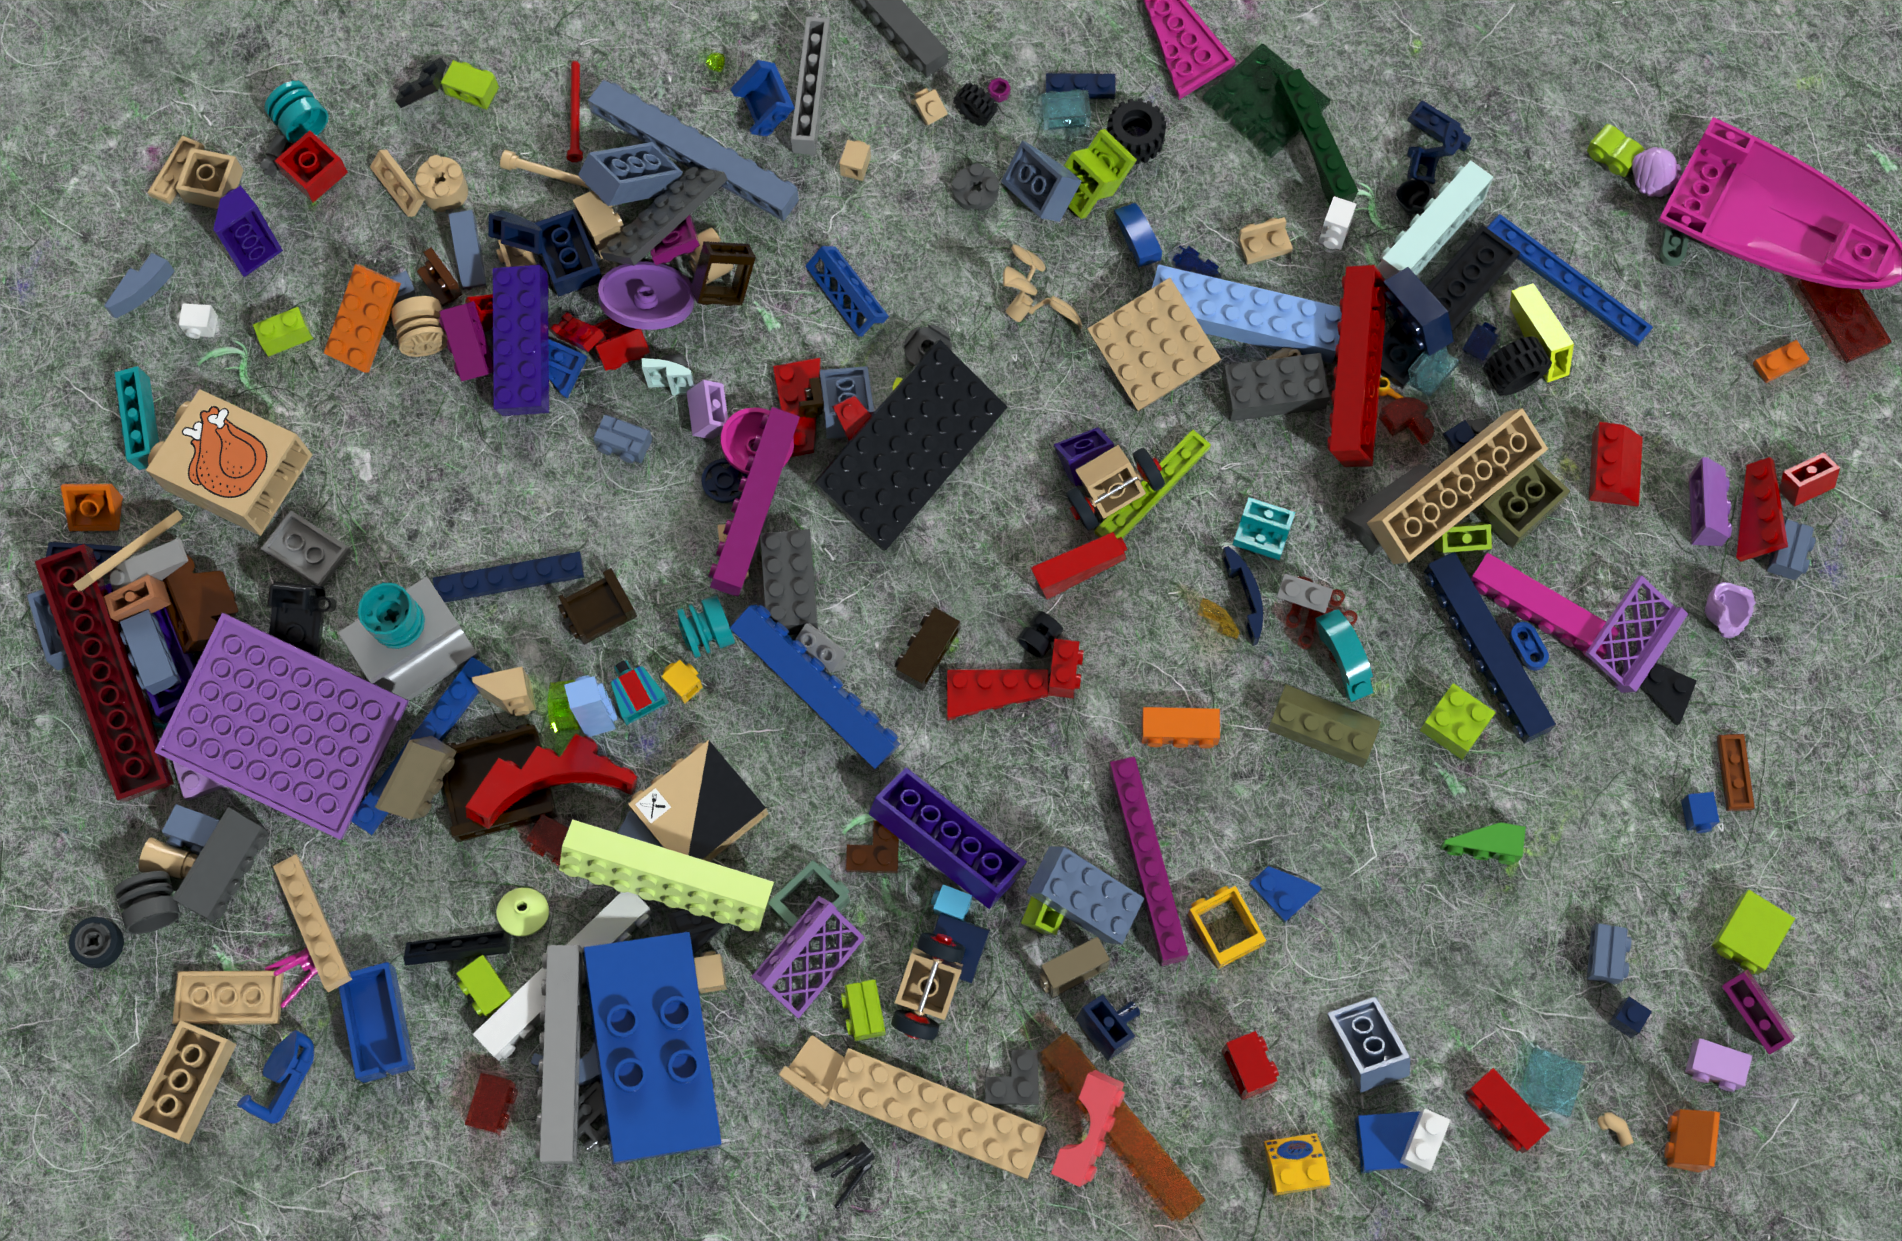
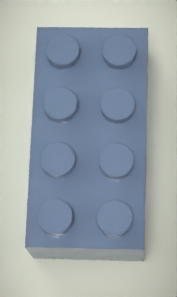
[578,142,683,206]
[1026,846,1144,944]

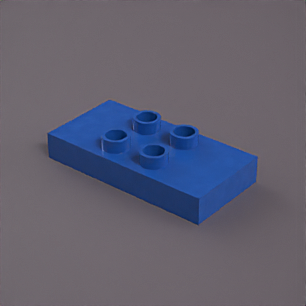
[582,932,722,1165]

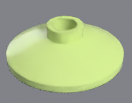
[496,888,549,937]

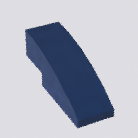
[488,210,542,254]

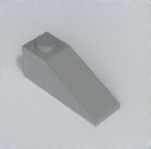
[107,539,188,591]

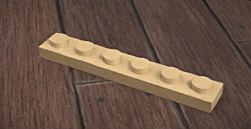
[273,854,352,992]

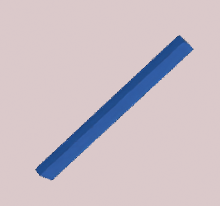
[1487,214,1653,347]

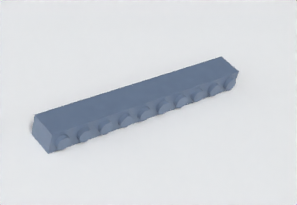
[588,80,799,222]

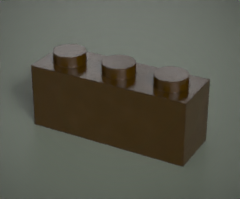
[895,607,961,691]

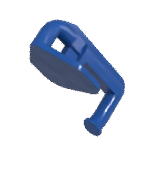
[237,1030,314,1124]

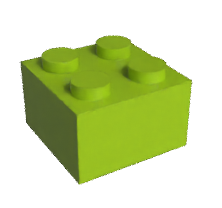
[1420,683,1496,760]

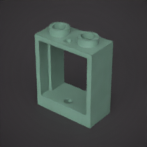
[768,860,850,931]

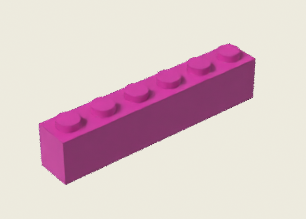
[1471,552,1620,659]

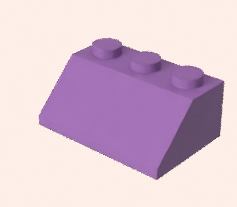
[1689,457,1732,546]

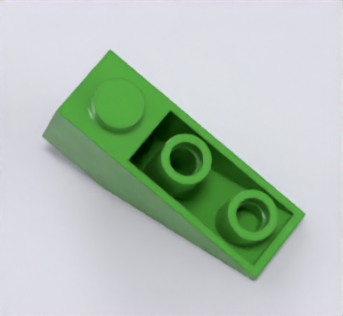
[1440,822,1526,865]

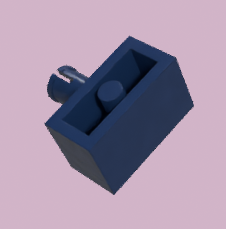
[1076,994,1140,1061]

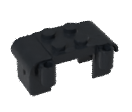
[267,581,337,657]

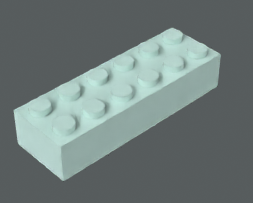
[1377,160,1493,280]

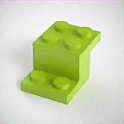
[1064,129,1137,219]

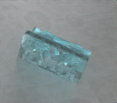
[1408,346,1459,396]

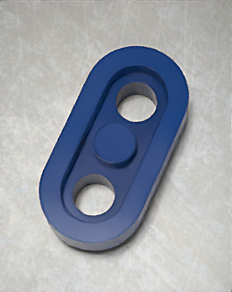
[1509,622,1549,671]

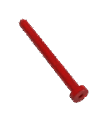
[566,61,583,162]

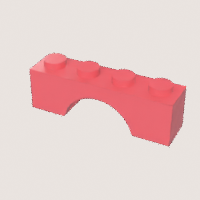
[1051,1070,1125,1187]

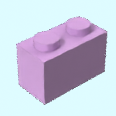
[687,380,728,439]
[1685,1038,1752,1092]

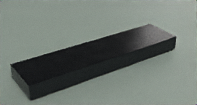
[403,930,511,966]

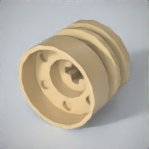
[391,296,448,357]

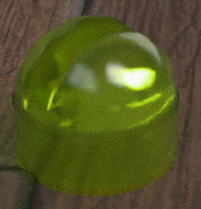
[706,52,725,72]

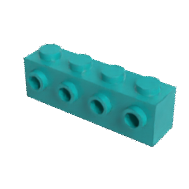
[115,366,159,470]

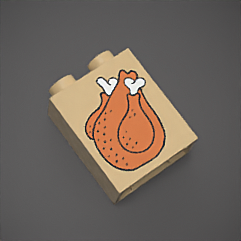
[146,389,312,536]

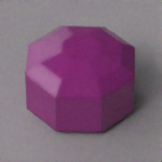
[988,78,1011,103]

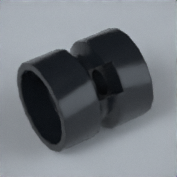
[1017,611,1063,658]

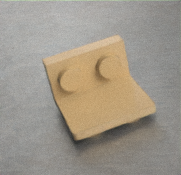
[779,1036,844,1109]

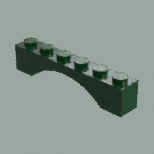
[1274,68,1358,205]

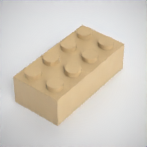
[131,1020,237,1144]

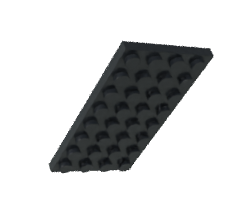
[813,340,1008,551]

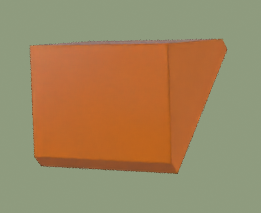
[61,484,123,531]

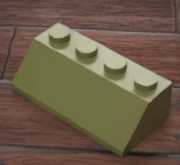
[1268,684,1381,768]

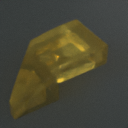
[1198,598,1240,640]

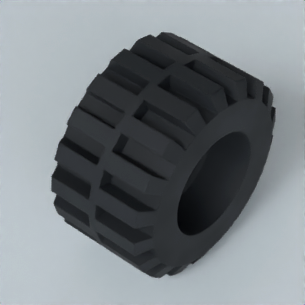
[1107,98,1166,164]
[1483,336,1552,396]

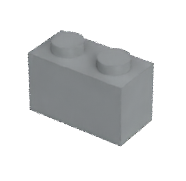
[1276,574,1333,613]

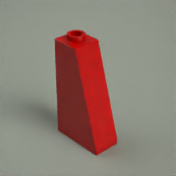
[1031,532,1128,600]

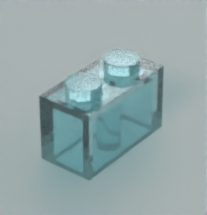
[1041,89,1091,130]

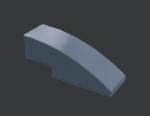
[449,210,487,290]
[104,252,175,318]

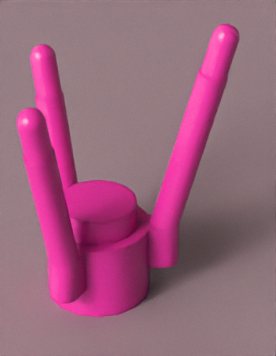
[265,947,318,1008]

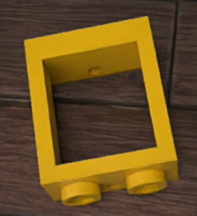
[1188,886,1266,969]

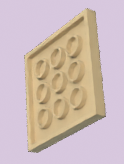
[1087,278,1221,412]

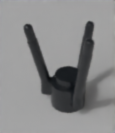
[813,1142,875,1209]

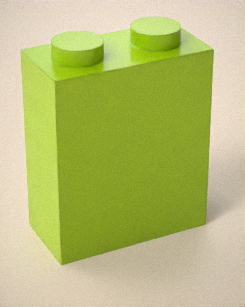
[1711,889,1795,975]

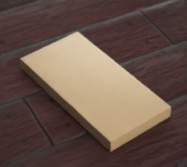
[172,971,284,1025]

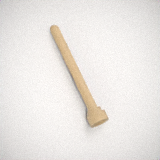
[500,150,590,189]

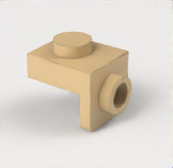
[910,88,948,126]

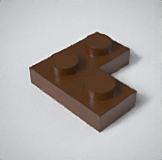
[846,820,899,873]

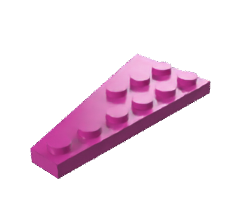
[1143,0,1236,100]

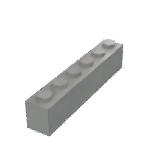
[791,17,831,155]

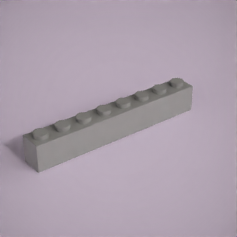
[536,945,583,1165]

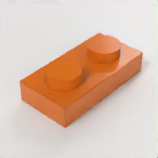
[1753,340,1810,383]

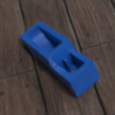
[1114,203,1162,267]

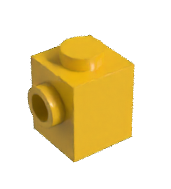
[661,660,703,704]

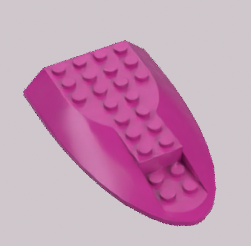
[1658,117,1902,290]

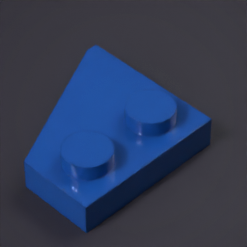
[548,339,588,399]
[1249,866,1322,923]

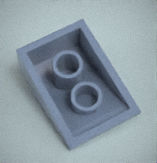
[1001,141,1082,222]
[820,366,874,439]
[1327,996,1410,1093]

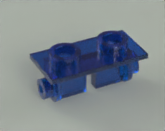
[1172,245,1222,277]

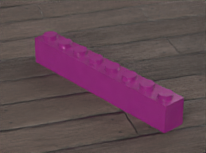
[708,407,800,597]
[1109,756,1189,966]

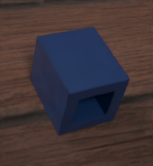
[1608,997,1652,1038]

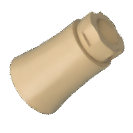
[139,837,199,879]

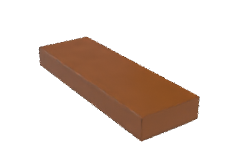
[1716,734,1755,811]

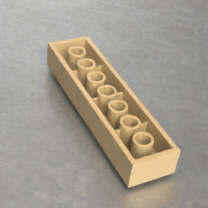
[1367,408,1548,564]

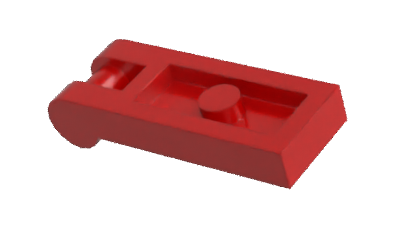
[549,312,605,352]

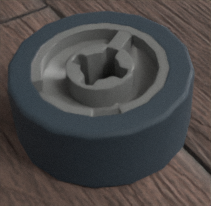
[68,916,124,969]

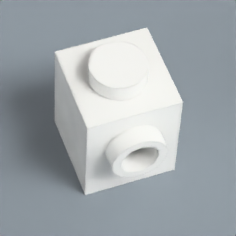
[177,303,218,339]

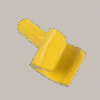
[1379,377,1408,404]

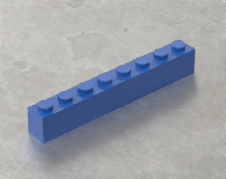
[730,604,901,769]

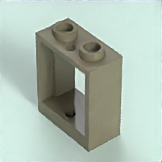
[1038,936,1110,998]

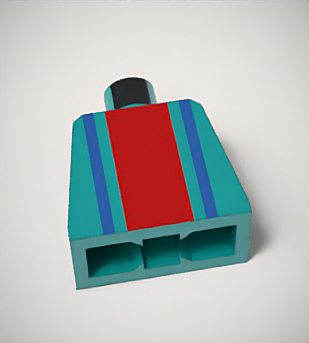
[611,660,669,726]

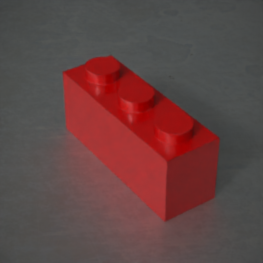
[1465,1068,1551,1154]

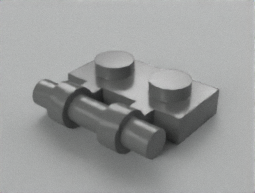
[577,1081,608,1152]

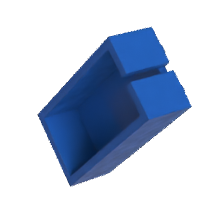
[339,962,415,1083]

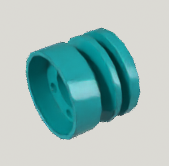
[264,81,329,144]
[358,583,425,649]
[677,594,735,659]

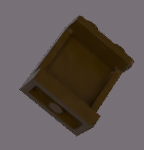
[558,568,637,645]

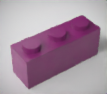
[439,301,493,382]
[1722,969,1795,1055]

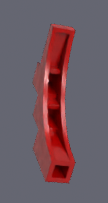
[466,733,637,829]

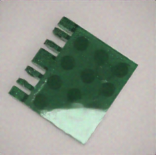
[1202,43,1331,158]

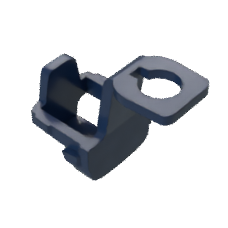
[1407,123,1463,184]

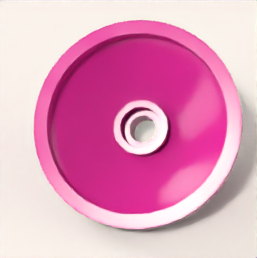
[720,408,794,475]

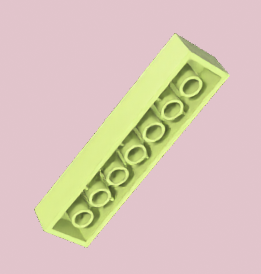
[559,819,774,932]

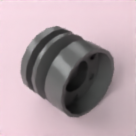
[114,871,181,934]

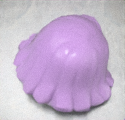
[1632,147,1681,197]
[1705,582,1756,639]

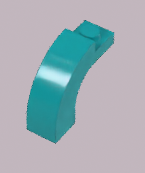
[1315,609,1374,702]

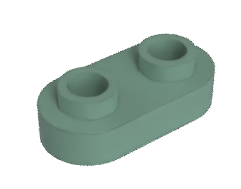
[1660,225,1689,266]

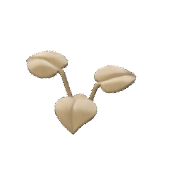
[1003,244,1082,329]

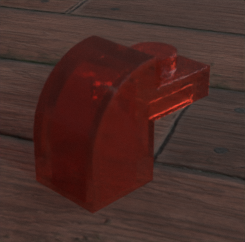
[1379,397,1435,445]

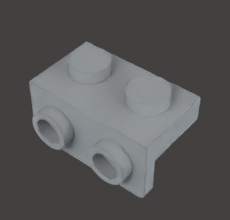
[795,623,848,673]

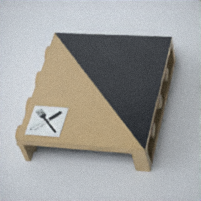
[628,740,768,862]

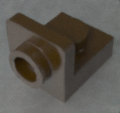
[798,377,824,418]

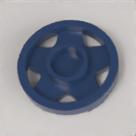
[701,458,747,503]

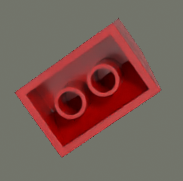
[1588,422,1643,507]

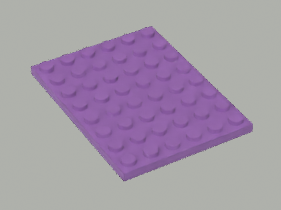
[155,613,410,840]

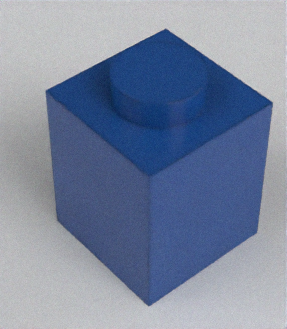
[1681,792,1720,833]

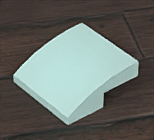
[642,358,695,395]

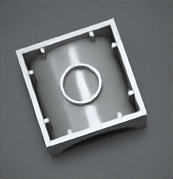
[338,577,479,700]

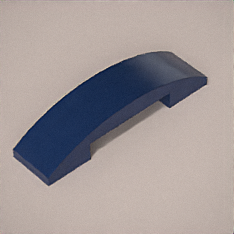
[1222,546,1263,646]

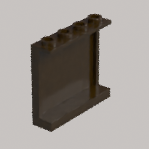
[443,724,557,843]

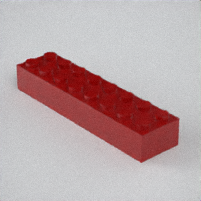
[1327,265,1387,467]

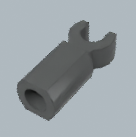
[260,134,291,177]

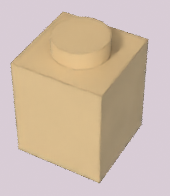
[839,140,871,181]
[694,951,727,994]

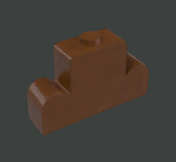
[162,555,239,654]

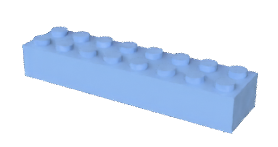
[1152,264,1342,363]

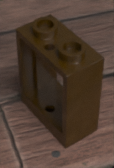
[691,241,756,306]

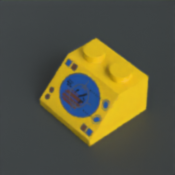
[1264,1133,1331,1196]

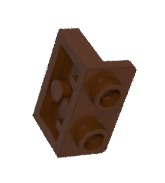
[417,247,462,307]

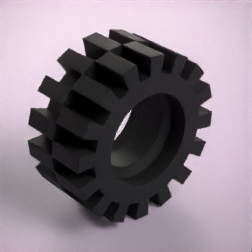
[953,83,998,127]

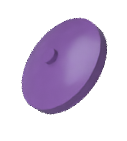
[598,262,695,330]

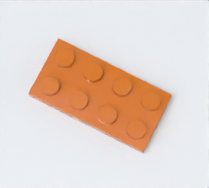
[324,264,401,373]

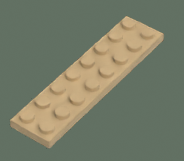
[829,1048,1047,1180]

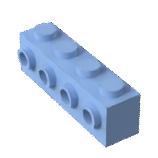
[564,676,618,737]

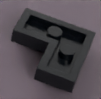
[395,58,447,108]

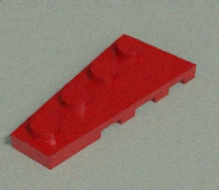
[773,358,821,457]
[1736,457,1788,562]

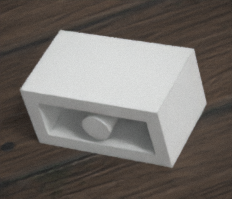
[1319,196,1356,250]
[1400,1109,1450,1174]

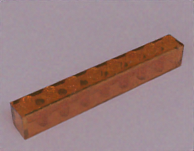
[1040,1032,1206,1223]

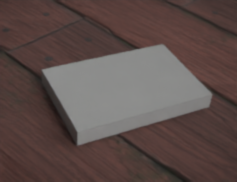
[260,510,351,587]

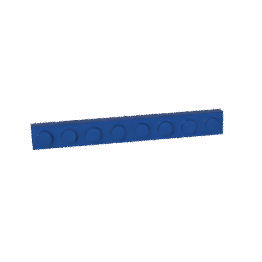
[351,657,494,836]

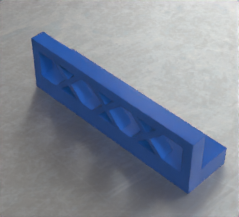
[805,246,889,337]

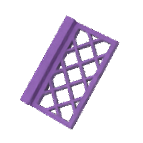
[1585,576,1688,693]
[751,896,865,1019]

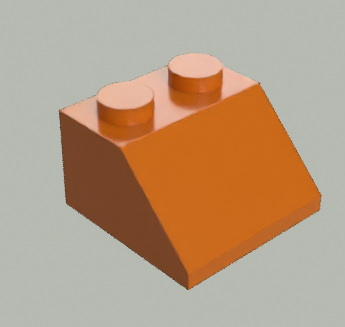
[1664,1109,1720,1173]

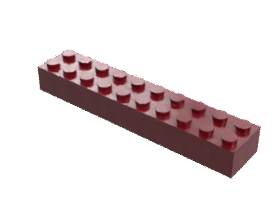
[34,544,174,802]

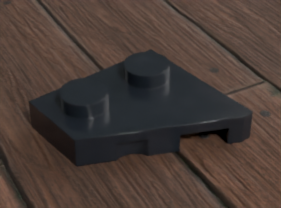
[1640,663,1697,726]
[668,909,725,955]

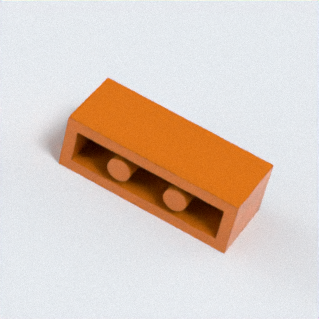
[1142,707,1220,748]

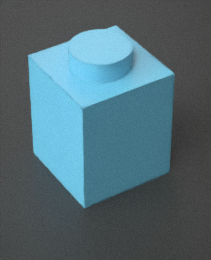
[931,885,972,921]

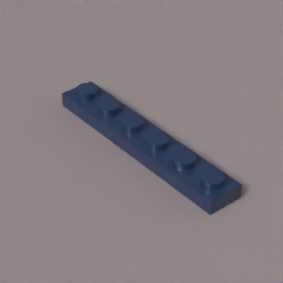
[433,551,585,603]

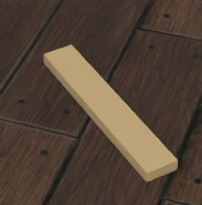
[73,510,183,591]

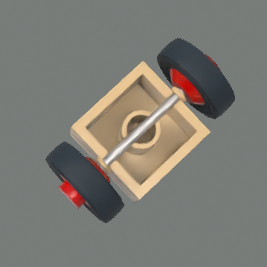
[1066,445,1165,531]
[891,933,965,1040]

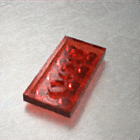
[1797,279,1892,364]

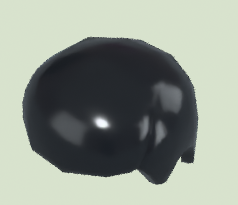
[1395,178,1435,215]

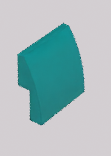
[1232,497,1296,561]

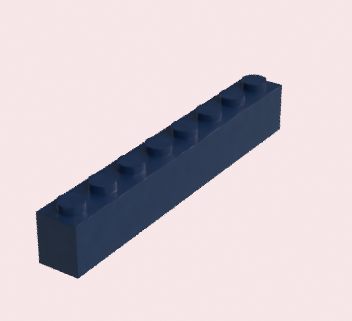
[1424,552,1556,744]

